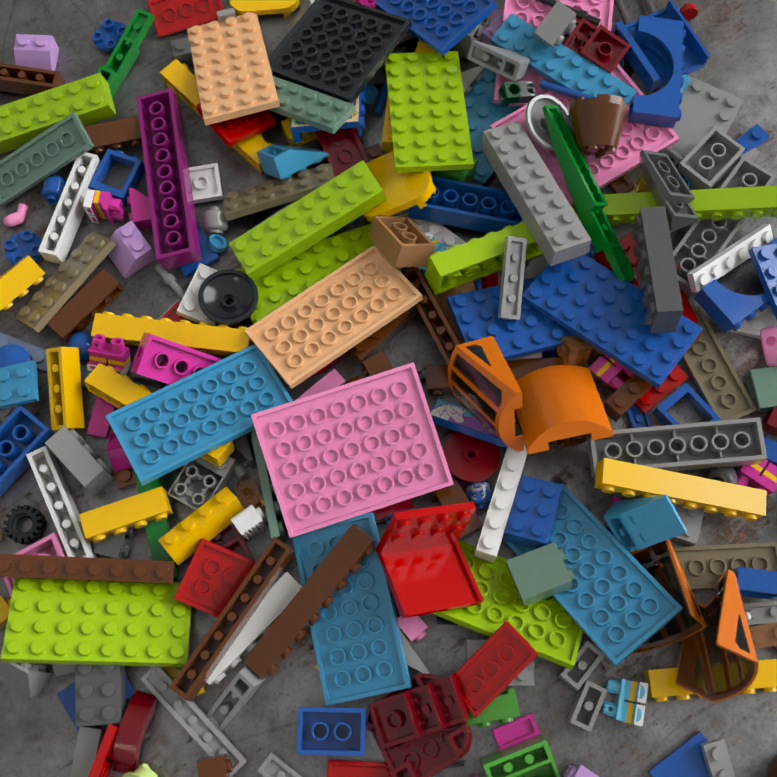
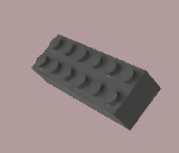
[632,206,683,333]

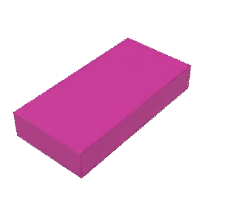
[87,396,117,439]
[491,713,541,751]

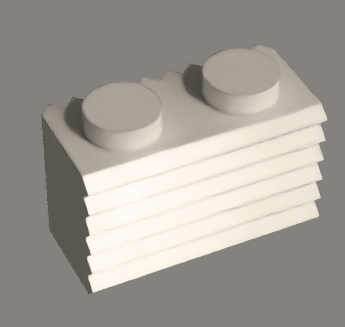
[231,504,268,541]

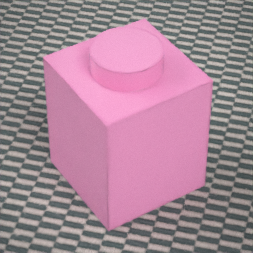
[397,616,428,643]

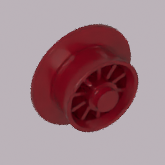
[443,432,500,483]

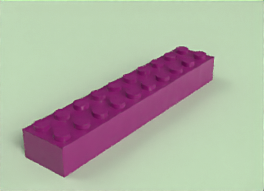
[136,88,202,270]

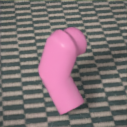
[3,203,28,227]

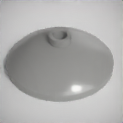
[525,94,573,151]

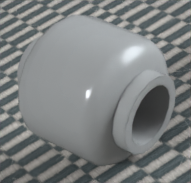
[203,206,228,235]

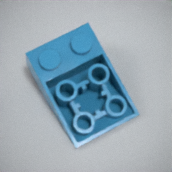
[257,144,329,180]
[603,494,687,551]

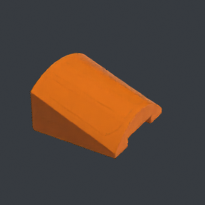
[514,365,613,454]

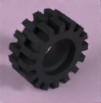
[3,505,46,545]

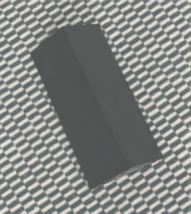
[639,150,699,233]

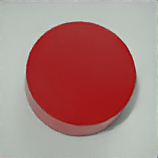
[679,3,698,21]

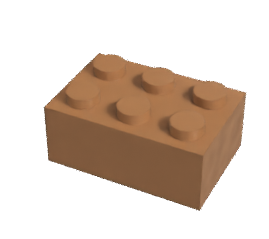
[369,216,436,268]

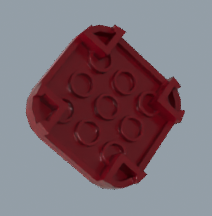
[366,673,472,777]

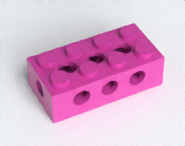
[130,332,222,385]

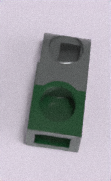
[498,81,536,106]

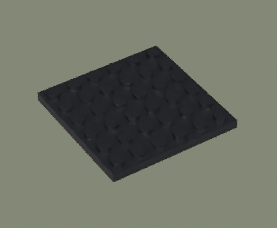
[268,0,412,104]

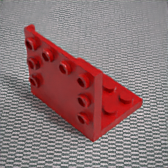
[376,502,484,619]

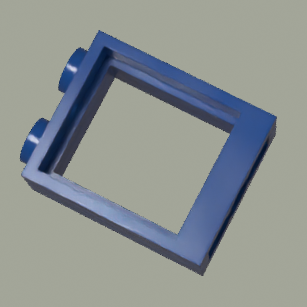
[88,149,145,207]
[652,383,721,425]
[722,567,777,600]

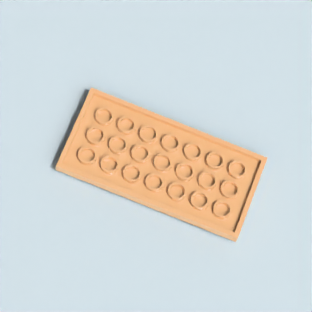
[187,12,280,125]
[244,245,423,389]

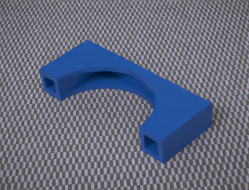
[628,15,686,128]
[694,237,777,334]

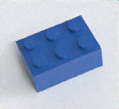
[504,475,563,549]
[297,707,366,756]

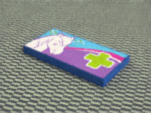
[430,398,507,448]

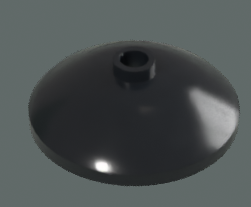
[198,269,258,325]

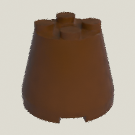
[569,94,628,159]

